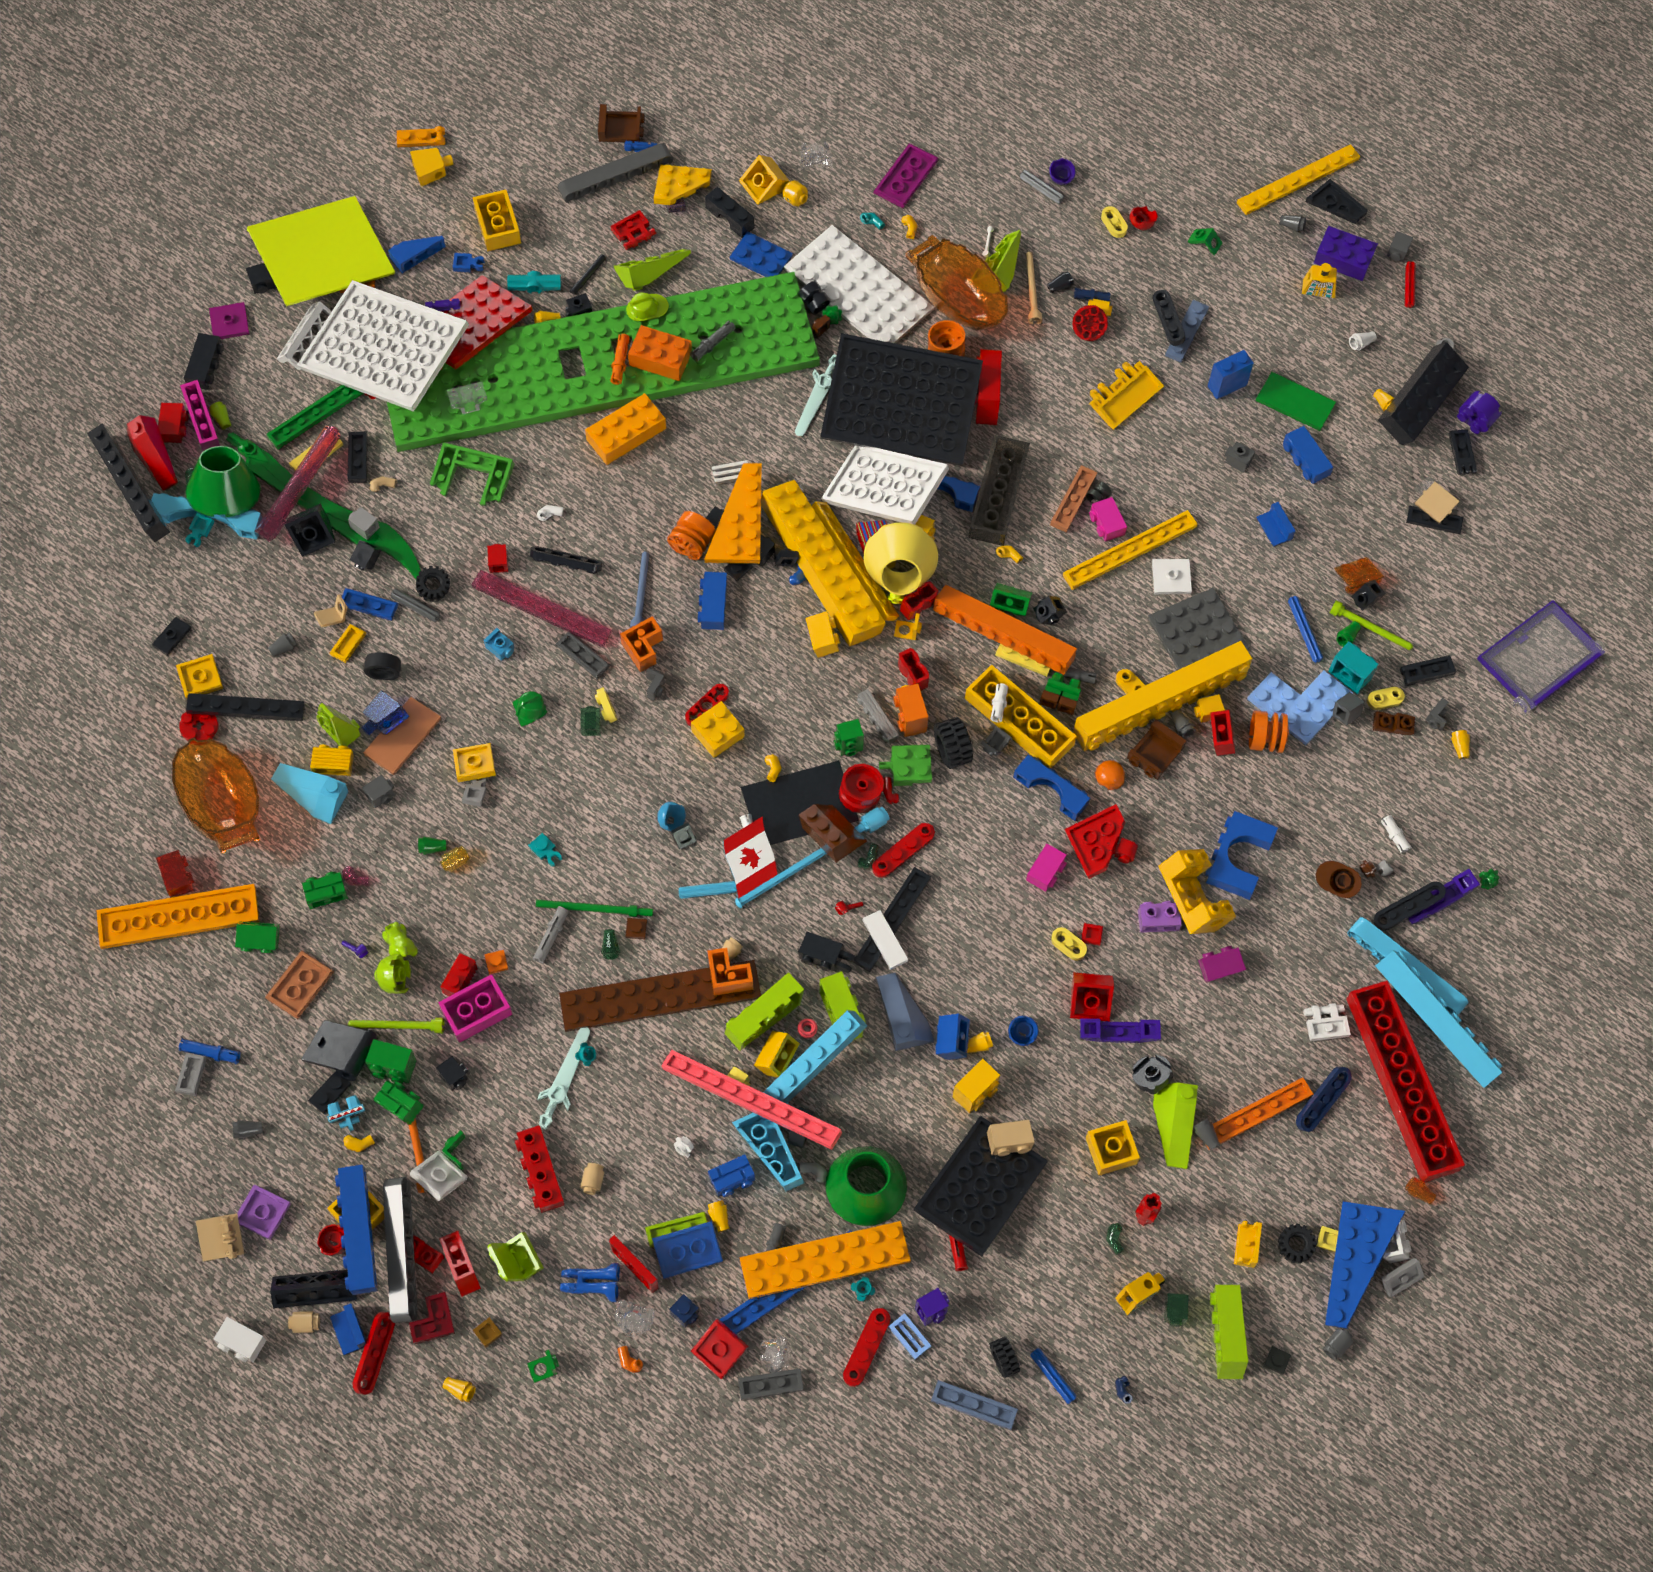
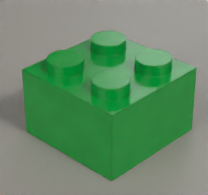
[365,1039,417,1084]

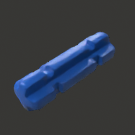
[624,140,657,152]

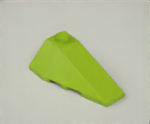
[969,230,1022,294]
[614,249,691,291]
[316,703,361,746]
[1153,1082,1198,1169]

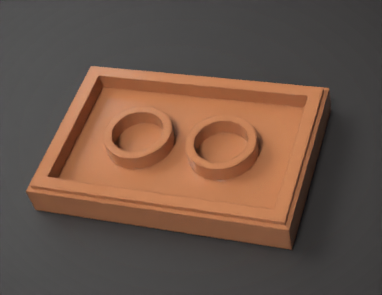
[265,950,334,1020]

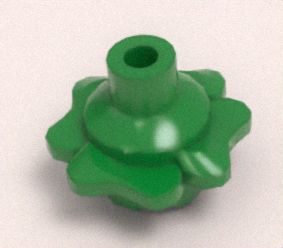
[822,305,842,325]
[1479,868,1499,890]

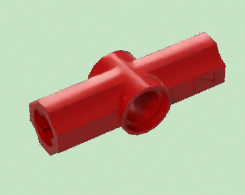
[1135,1193,1162,1226]

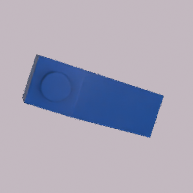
[388,236,446,273]

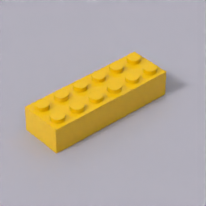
[965,665,1077,768]

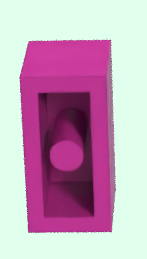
[1089,497,1127,542]
[1026,843,1067,892]

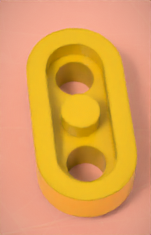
[1116,669,1145,694]

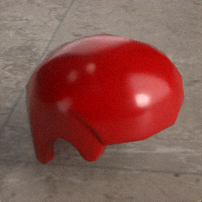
[1129,206,1158,231]
[317,1224,346,1256]

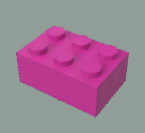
[438,974,512,1043]

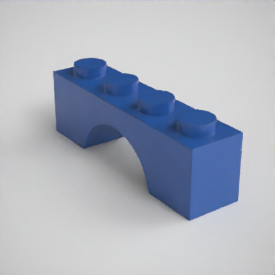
[937,476,980,512]
[1013,754,1090,821]

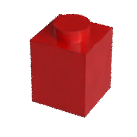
[487,544,508,573]

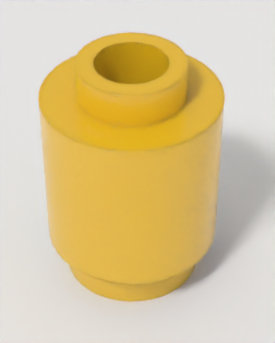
[1088,299,1113,316]

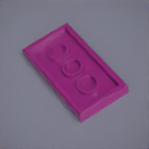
[874,143,939,208]

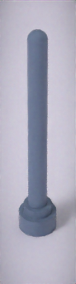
[630,551,649,628]

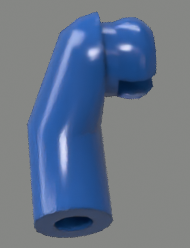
[789,566,807,585]

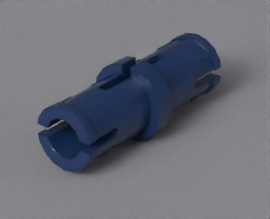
[1074,288,1110,301]

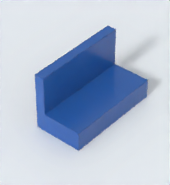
[1256,502,1295,547]
[330,1303,366,1355]

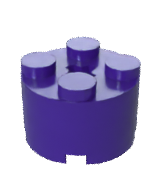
[1457,391,1502,434]

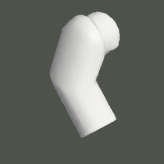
[537,505,564,521]

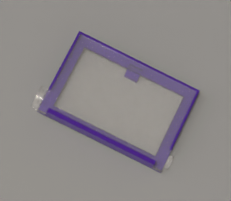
[1477,600,1605,715]

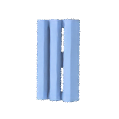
[888,1313,931,1360]

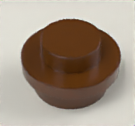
[1359,860,1376,879]

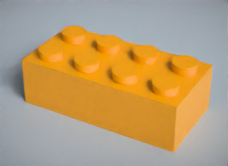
[585,393,666,465]

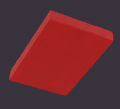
[609,1235,659,1293]

